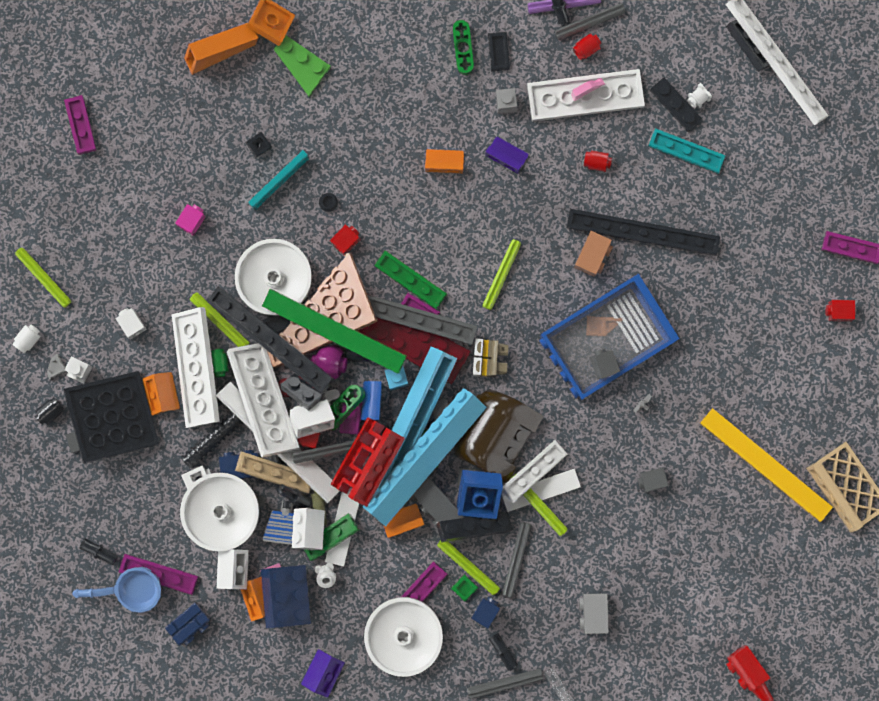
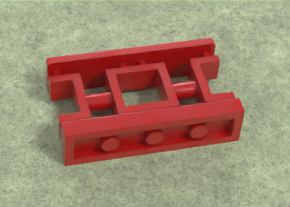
[331,417,405,507]

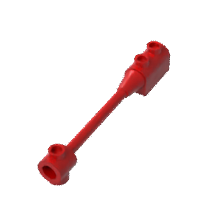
[726,645,773,701]

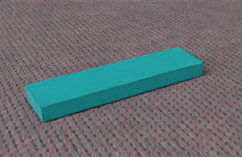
[648,128,726,174]
[248,150,309,210]

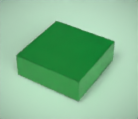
[451,574,478,602]

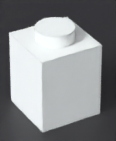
[116,308,147,340]

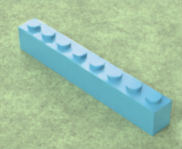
[377,347,457,489]
[363,388,487,527]

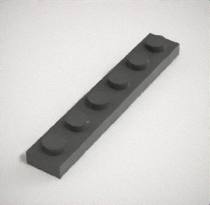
[367,294,478,345]

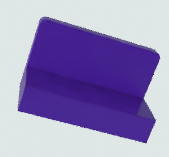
[485,137,528,174]
[301,649,345,698]

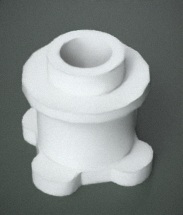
[687,83,712,109]
[315,563,336,588]

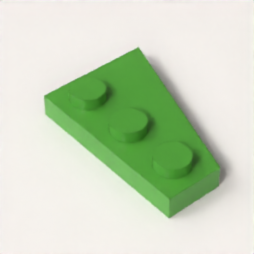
[274,35,331,97]

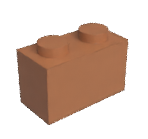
[574,231,613,277]

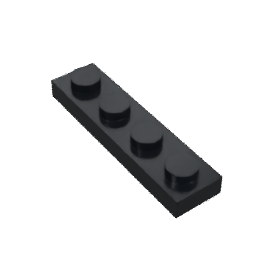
[436,512,513,543]

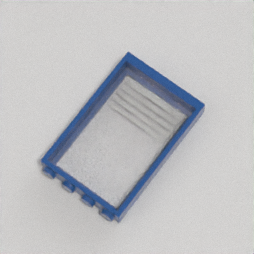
[539,274,679,400]

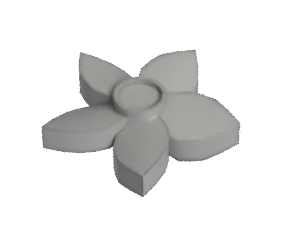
[633,394,652,413]

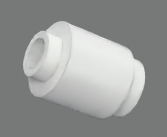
[13,324,41,353]

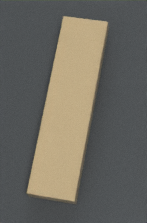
[235,452,311,494]

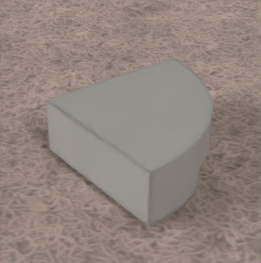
[47,354,66,380]

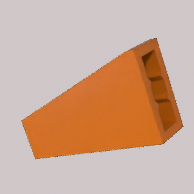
[184,23,259,75]

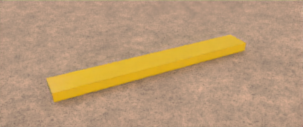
[700,408,833,522]

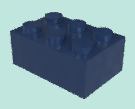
[261,565,311,628]

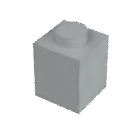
[495,88,517,114]

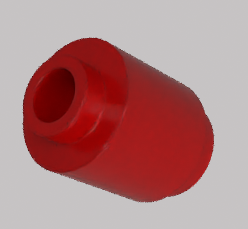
[572,33,601,60]
[583,150,612,172]

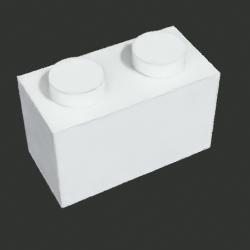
[290,400,335,438]
[292,508,325,550]
[217,549,249,589]

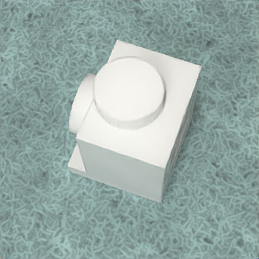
[65,356,92,384]
[181,466,212,489]

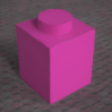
[175,204,205,236]

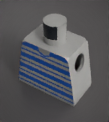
[263,500,294,545]

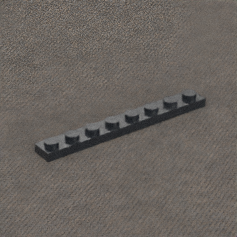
[566,208,720,256]
[207,286,334,394]

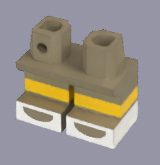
[473,338,509,377]

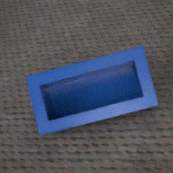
[361,381,382,422]

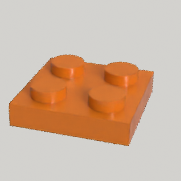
[246,0,295,46]

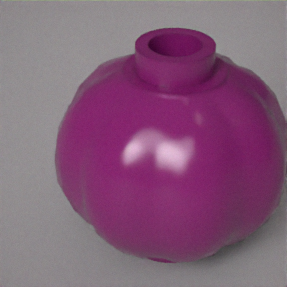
[311,345,348,380]

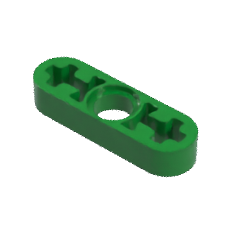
[453,20,474,75]
[329,385,365,431]

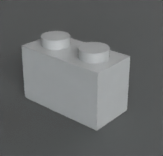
[579,594,608,634]

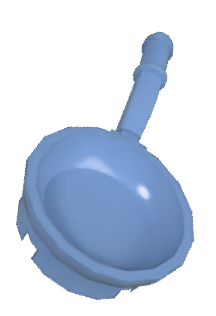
[72,567,161,613]

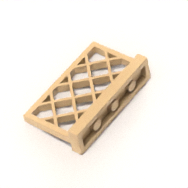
[806,442,879,533]

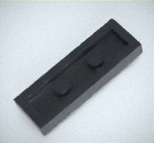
[726,19,770,72]
[650,77,702,132]

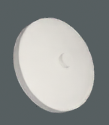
[235,239,312,316]
[180,473,259,551]
[364,597,443,677]

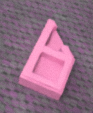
[571,78,605,101]

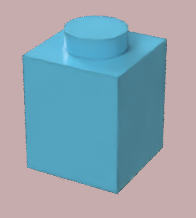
[384,366,409,391]

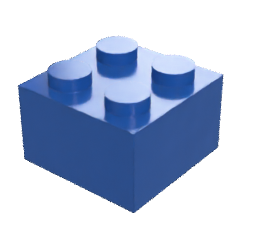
[457,470,503,519]

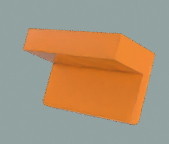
[425,149,464,174]
[142,372,180,416]
[384,504,424,538]
[240,577,265,622]

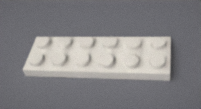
[527,69,645,122]
[172,307,220,428]
[227,343,299,458]

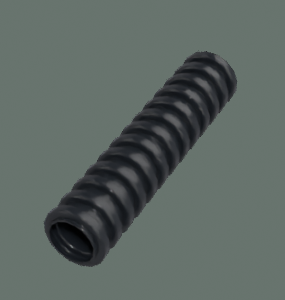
[181,411,243,469]

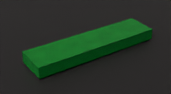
[374,251,447,310]

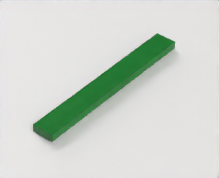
[262,289,407,374]

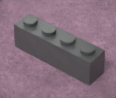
[410,477,465,546]

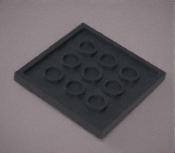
[63,371,159,464]

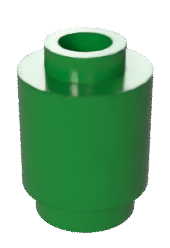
[211,349,229,378]

